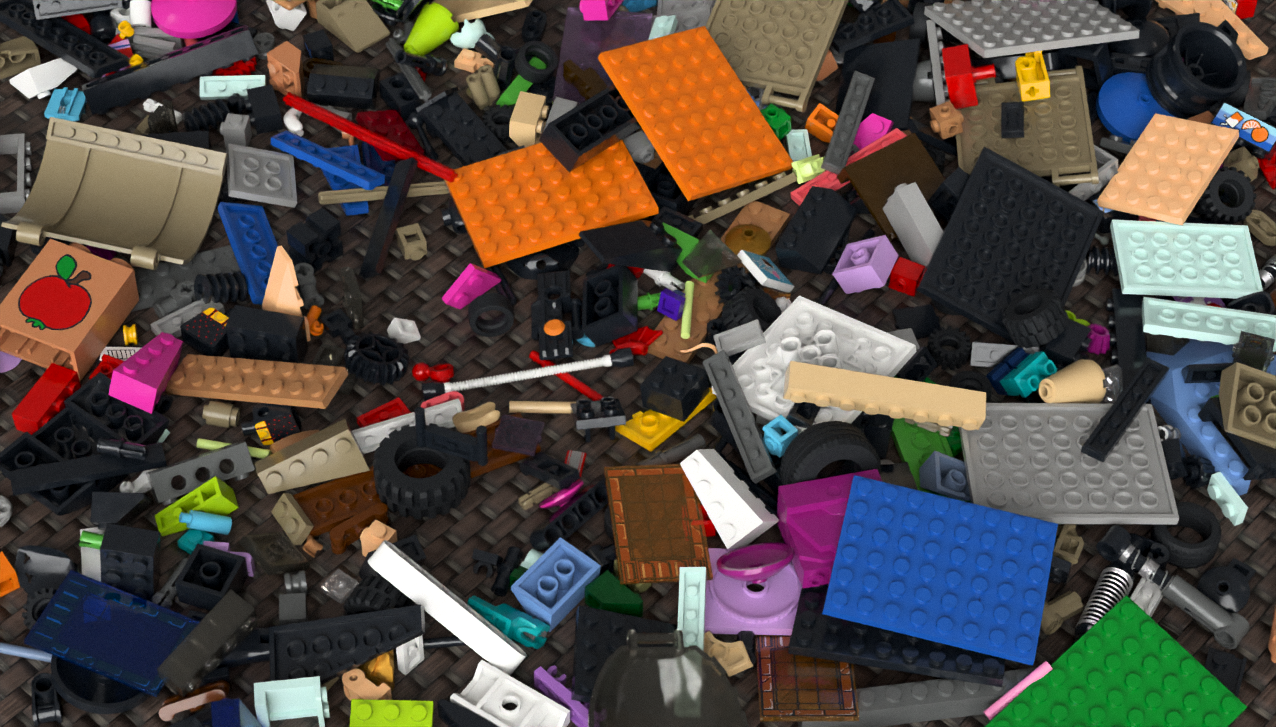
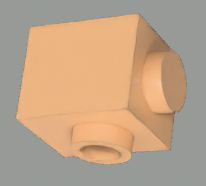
[360,519,397,557]

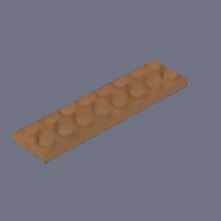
[165,354,348,409]

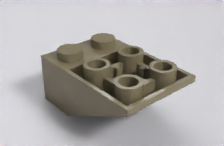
[316,0,390,53]

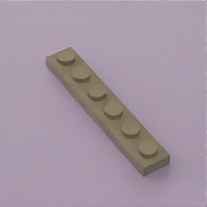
[688,171,797,225]

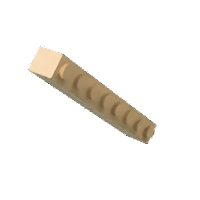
[783,361,986,430]

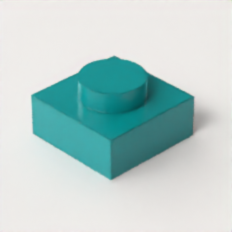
[177,528,215,555]

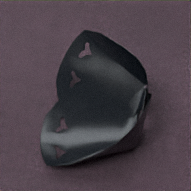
[505,242,579,280]
[16,545,80,617]

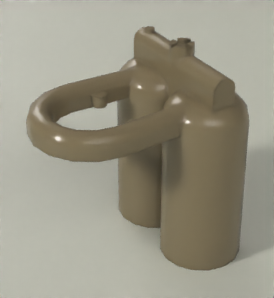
[466,65,500,110]

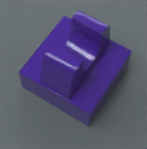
[657,288,686,321]

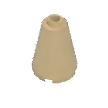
[1039,359,1106,404]

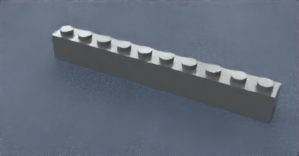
[796,667,1037,727]

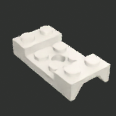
[450,660,570,727]

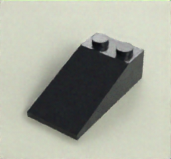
[579,220,683,272]

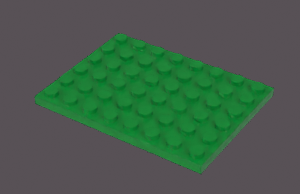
[985,595,1247,727]

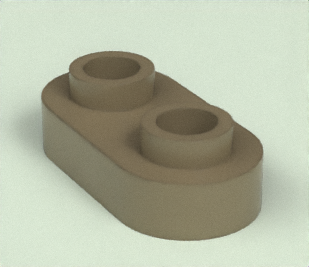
[1243,210,1276,246]

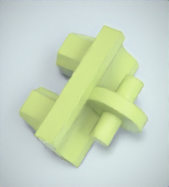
[791,154,825,184]

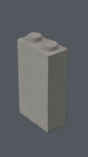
[883,182,943,269]

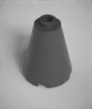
[913,59,936,103]

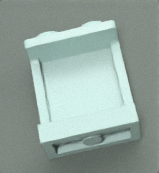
[254,676,330,727]

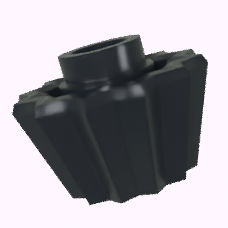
[1183,454,1216,489]

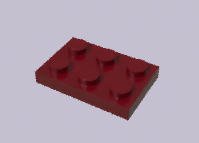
[356,110,424,161]

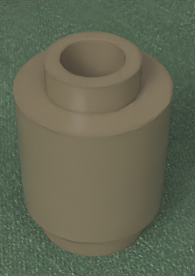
[202,400,240,428]

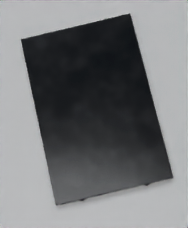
[835,38,921,132]

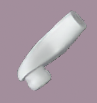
[283,107,304,137]
[119,468,159,493]

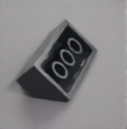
[775,186,858,275]

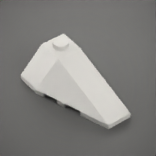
[9,58,77,99]

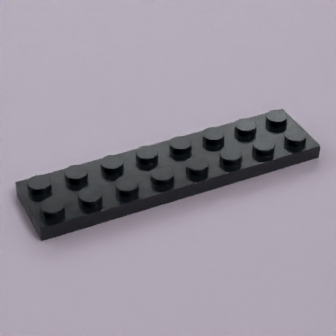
[0,0,129,78]

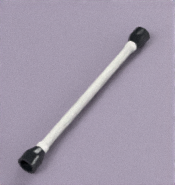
[421,347,634,401]

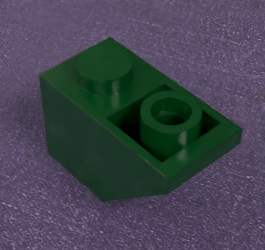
[585,570,643,618]

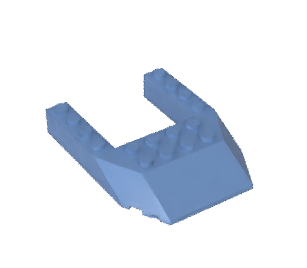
[1146,338,1276,496]

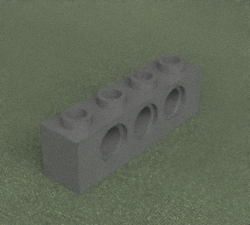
[146,441,255,505]

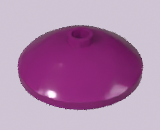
[716,543,794,584]

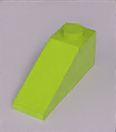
[154,476,239,536]

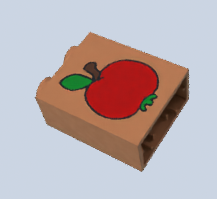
[0,239,139,382]

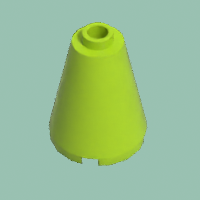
[403,2,459,56]

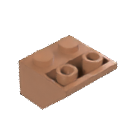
[267,41,305,98]

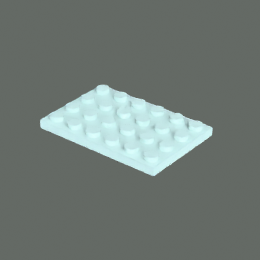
[1110,220,1263,299]

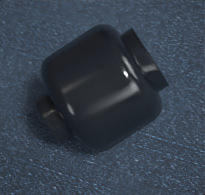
[89,14,118,45]

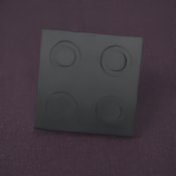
[570,397,626,443]

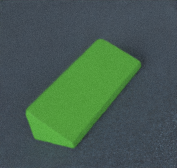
[496,56,547,107]

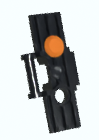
[531,270,584,360]

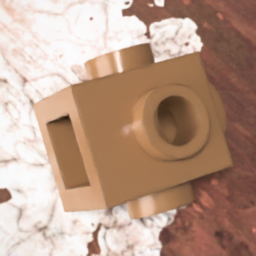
[929,101,964,140]

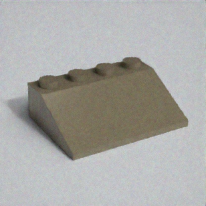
[1219,362,1276,449]

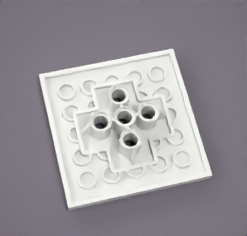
[711,296,917,434]

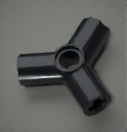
[474,34,538,91]

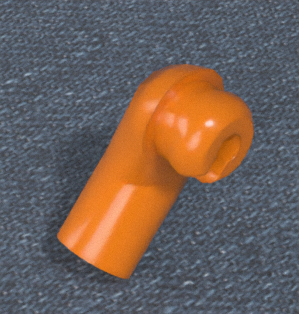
[306,305,324,336]

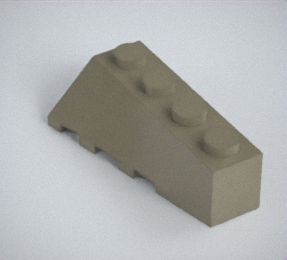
[0,36,41,79]

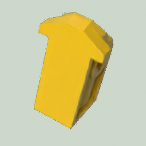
[1015,51,1050,102]

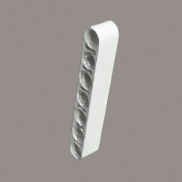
[368,540,527,676]

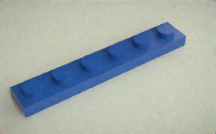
[271,130,385,190]

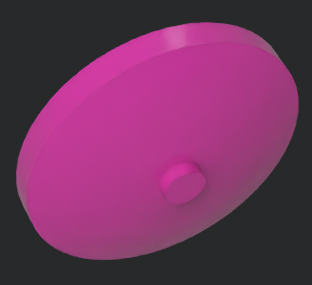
[151,0,237,39]

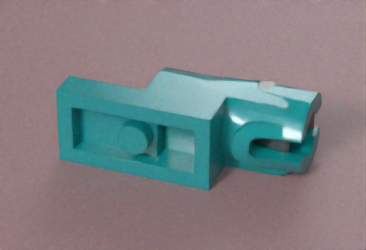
[467,595,550,649]

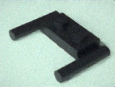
[414,407,488,466]

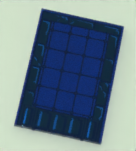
[24,570,200,697]

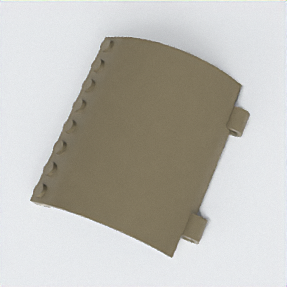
[1,117,228,270]

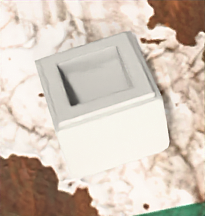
[387,318,421,344]

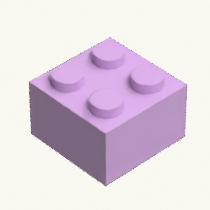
[833,235,899,294]

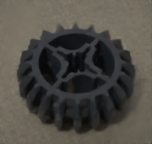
[344,331,409,386]

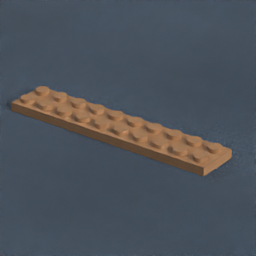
[647,200,790,364]

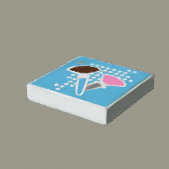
[737,250,795,293]

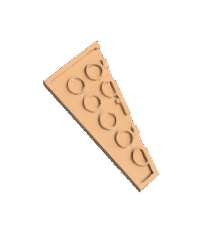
[1155,0,1268,60]

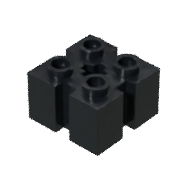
[286,208,343,273]

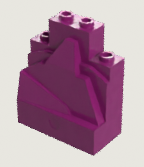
[777,469,883,588]

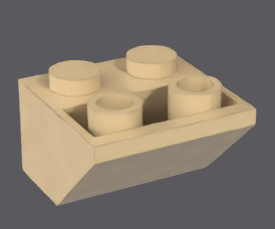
[509,91,549,147]

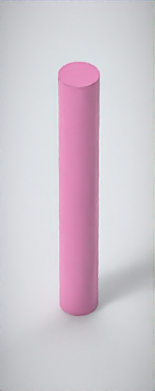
[983,661,1053,720]

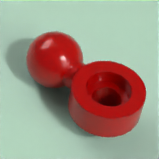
[412,362,455,383]

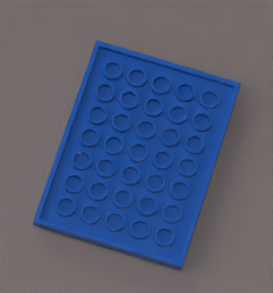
[822,475,1058,666]

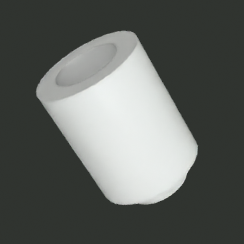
[130,0,152,28]

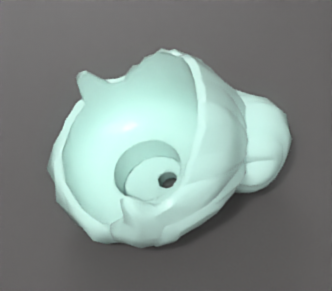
[450,18,495,49]

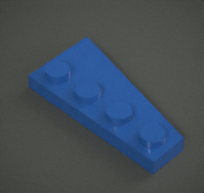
[321,145,369,216]

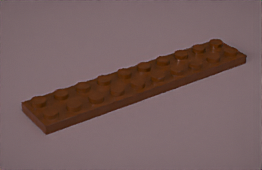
[292,412,541,537]

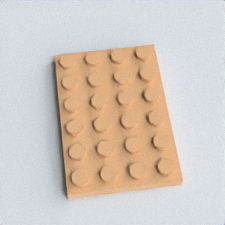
[1097,113,1239,225]

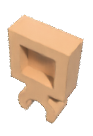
[454,48,494,73]

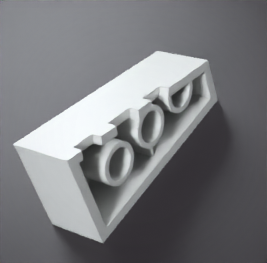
[680,449,780,549]

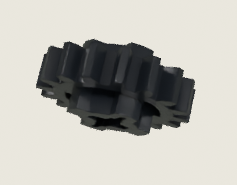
[714,265,759,305]

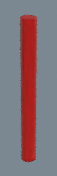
[529,350,604,401]

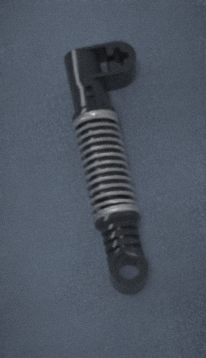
[1067,533,1170,650]

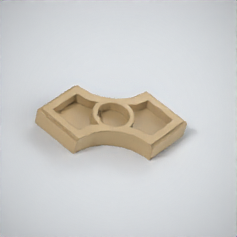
[704,631,753,677]

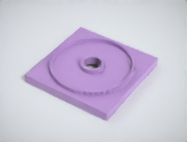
[705,548,802,636]

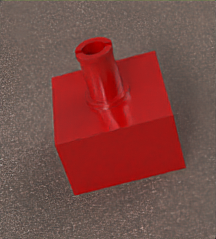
[942,44,996,109]

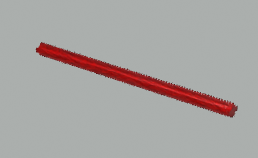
[283,92,458,182]

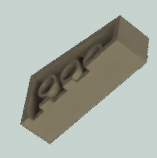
[255,419,370,494]

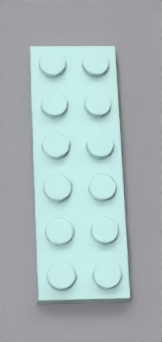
[1142,297,1276,352]

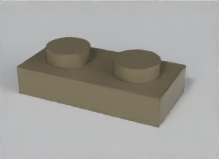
[271,493,314,546]

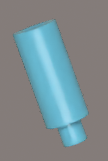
[179,510,232,535]

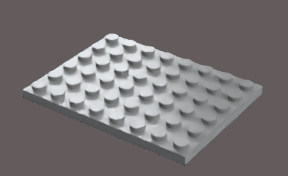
[924,0,1140,58]
[959,403,1179,525]

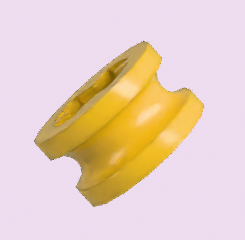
[123,324,138,346]

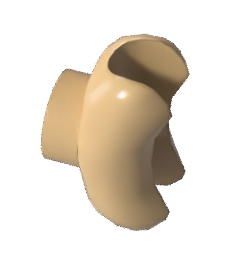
[452,402,500,433]

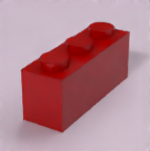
[12,363,81,435]

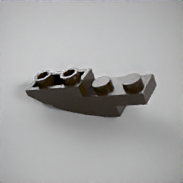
[563,59,608,101]

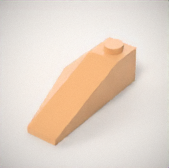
[262,245,311,342]

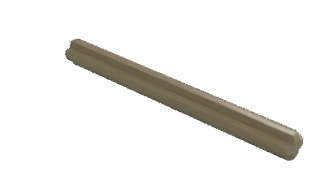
[318,181,450,205]

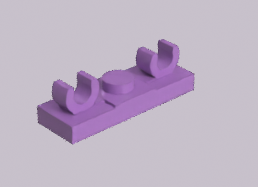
[534,665,603,727]

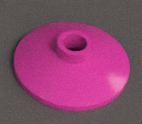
[539,480,584,508]

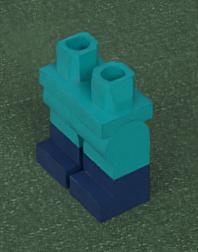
[986,347,1057,398]

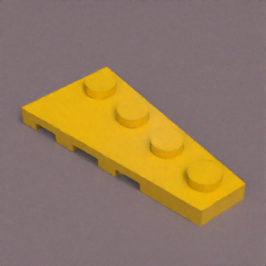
[615,387,717,452]

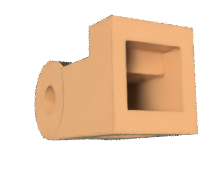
[342,668,392,700]

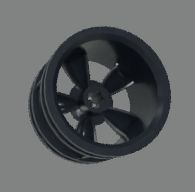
[1146,22,1247,120]

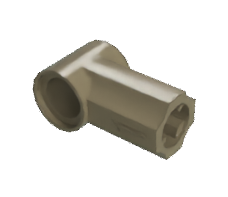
[1040,591,1084,635]

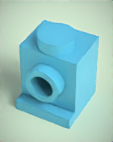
[762,415,798,458]

